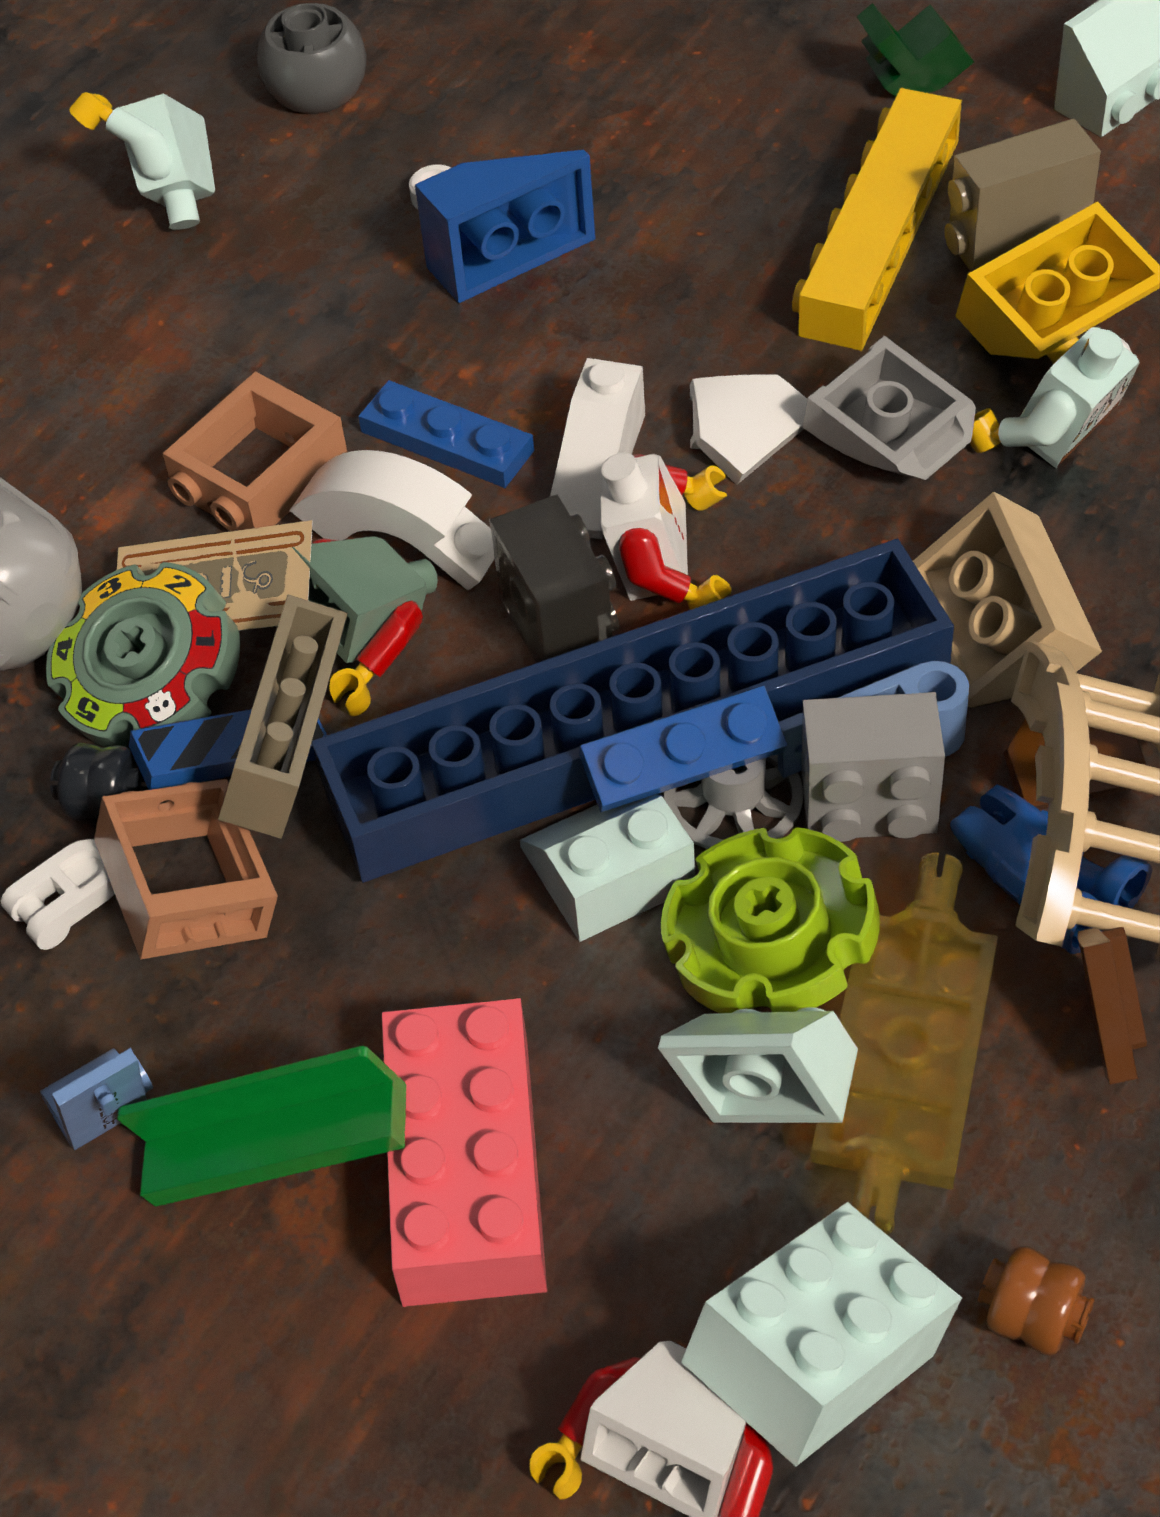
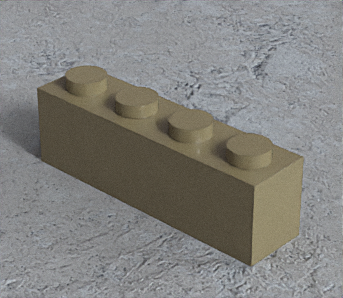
[218,594,348,839]

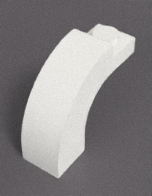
[290,450,505,590]

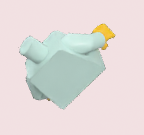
[69,92,215,230]

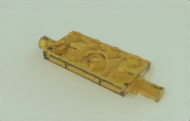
[811,853,998,1235]

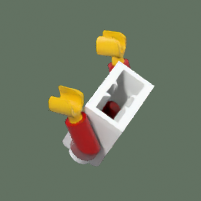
[601,452,732,610]
[530,1341,773,1517]

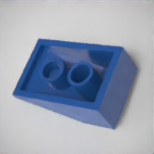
[415,150,596,303]

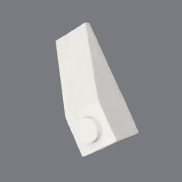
[545,358,645,539]

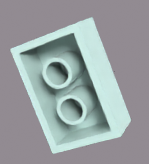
[681,1202,962,1467]

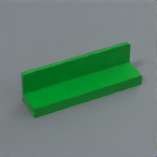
[117,1046,407,1207]

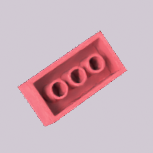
[382,998,547,1307]

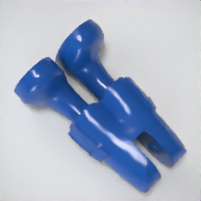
[950,784,1153,954]

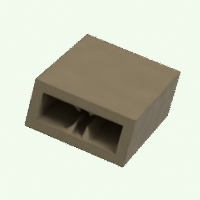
[945,118,1101,272]

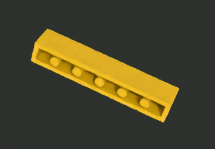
[792,88,962,351]

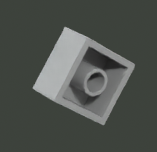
[801,692,945,842]

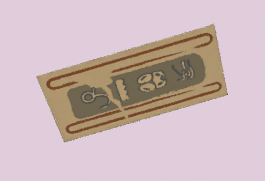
[117,520,313,630]

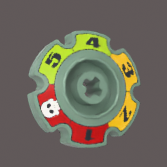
[46,562,240,747]

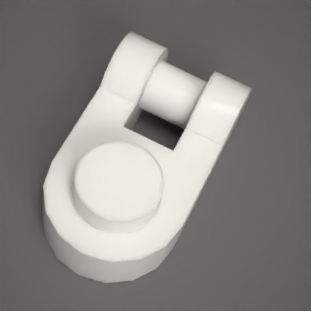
[1,839,115,950]

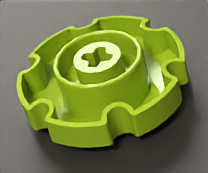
[661,828,880,1013]

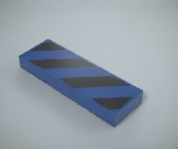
[129,709,327,790]

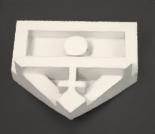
[690,374,807,485]

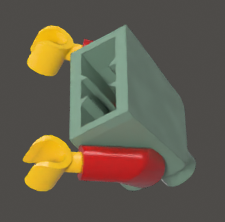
[272,536,438,716]

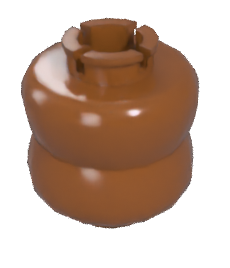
[978,1246,1095,1356]

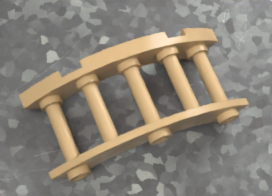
[1011,640,1160,962]

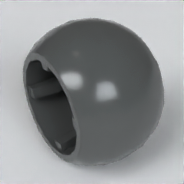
[257,3,366,114]

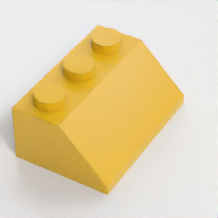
[955,201,1160,359]

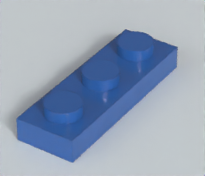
[358,380,535,488]
[578,686,788,813]

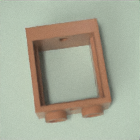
[162,371,347,531]
[94,779,278,960]

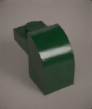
[856,3,974,96]

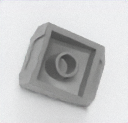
[803,336,976,480]

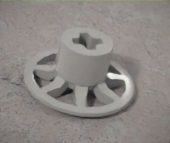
[664,754,803,849]

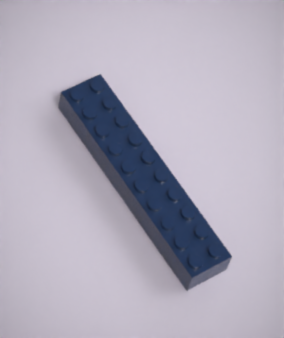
[312,538,954,883]

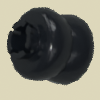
[50,743,149,821]

